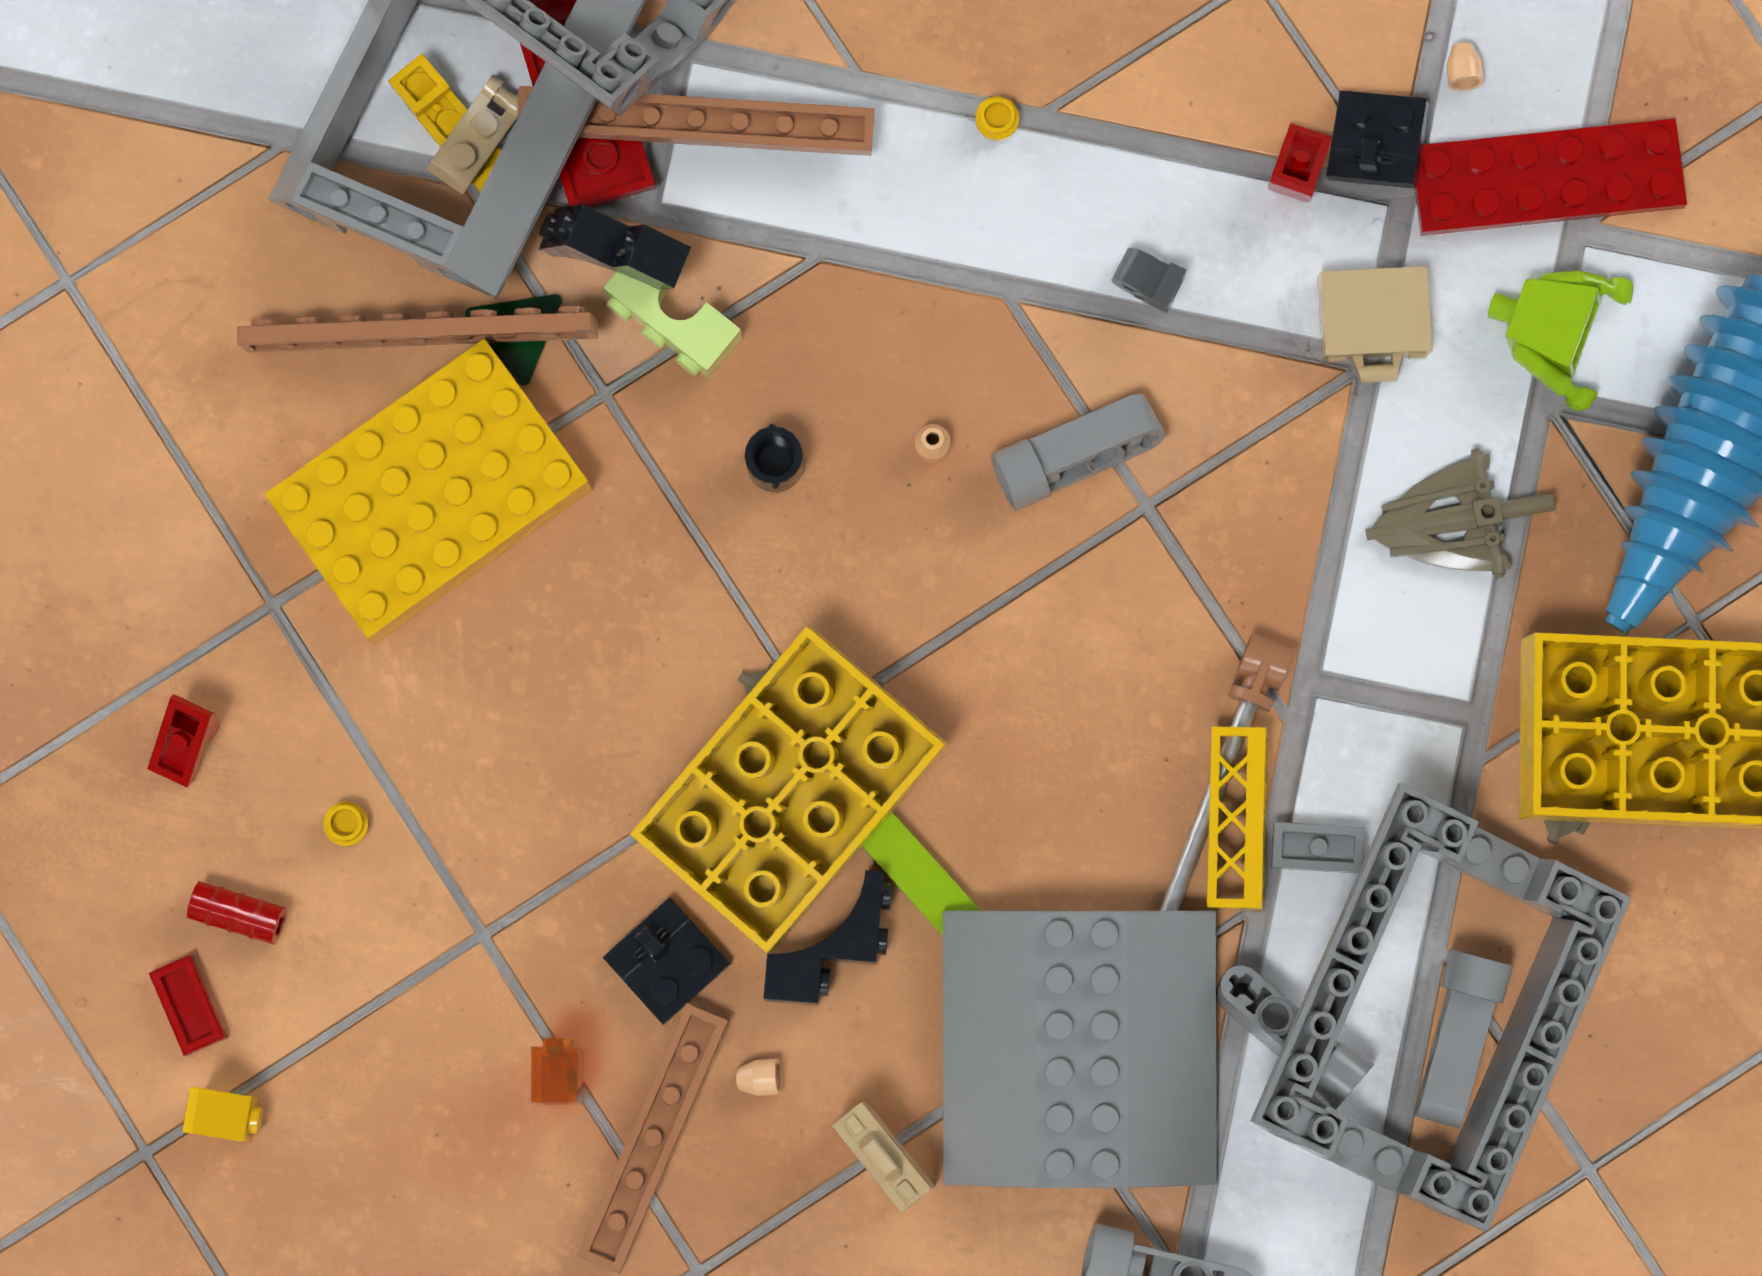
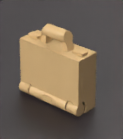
[1317,266,1433,383]
[832,1101,935,1213]

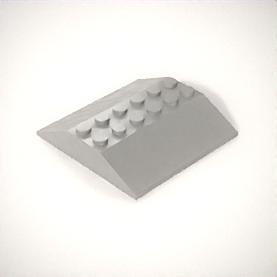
[943,911,1217,1188]

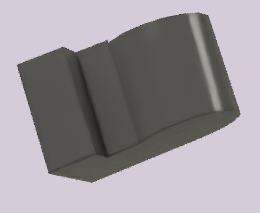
[1111,248,1187,313]

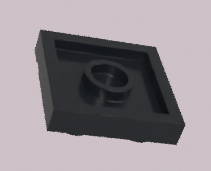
[1326,90,1430,189]
[602,897,731,1025]

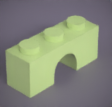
[603,272,742,379]

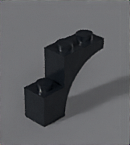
[538,204,691,290]
[763,870,892,1006]

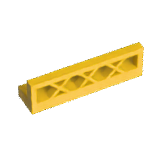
[1207,726,1269,912]

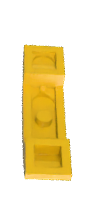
[388,53,501,194]

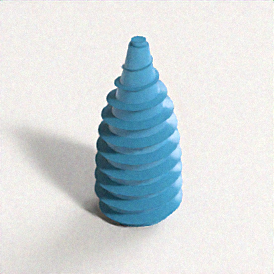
[1605,274,1762,635]

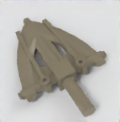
[1365,448,1555,579]

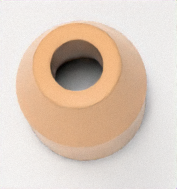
[1446,42,1484,91]
[915,424,950,463]
[736,1059,782,1096]

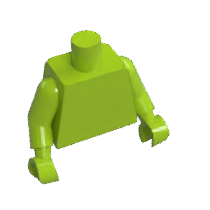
[1488,270,1633,411]

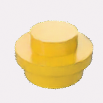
[975,96,1019,141]
[323,801,369,847]

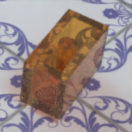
[531,1038,584,1105]

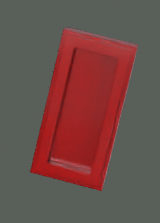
[149,955,227,1057]

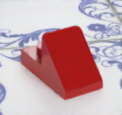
[1267,123,1332,203]
[147,694,219,788]

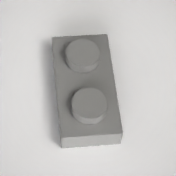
[1271,822,1365,874]

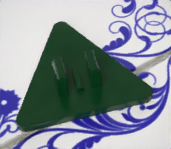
[465,294,562,386]

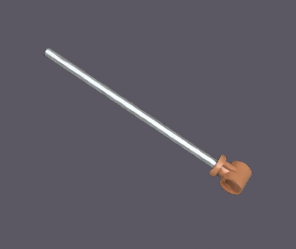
[1159,633,1294,911]

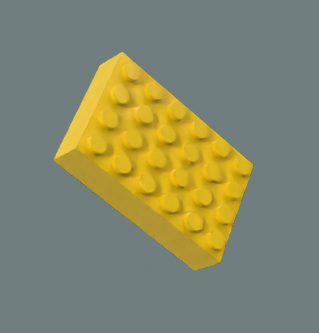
[264,338,592,646]
[630,626,949,953]
[1519,633,1762,829]

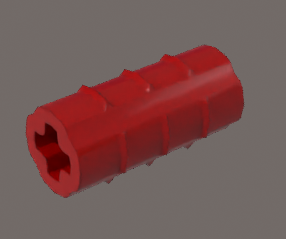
[187,881,287,945]

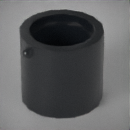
[744,424,804,493]

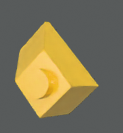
[182,1086,263,1143]

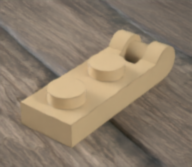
[426,75,519,195]

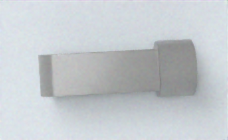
[990,394,1165,512]
[1415,949,1513,1129]
[1216,965,1375,1110]
[1081,1223,1253,1276]

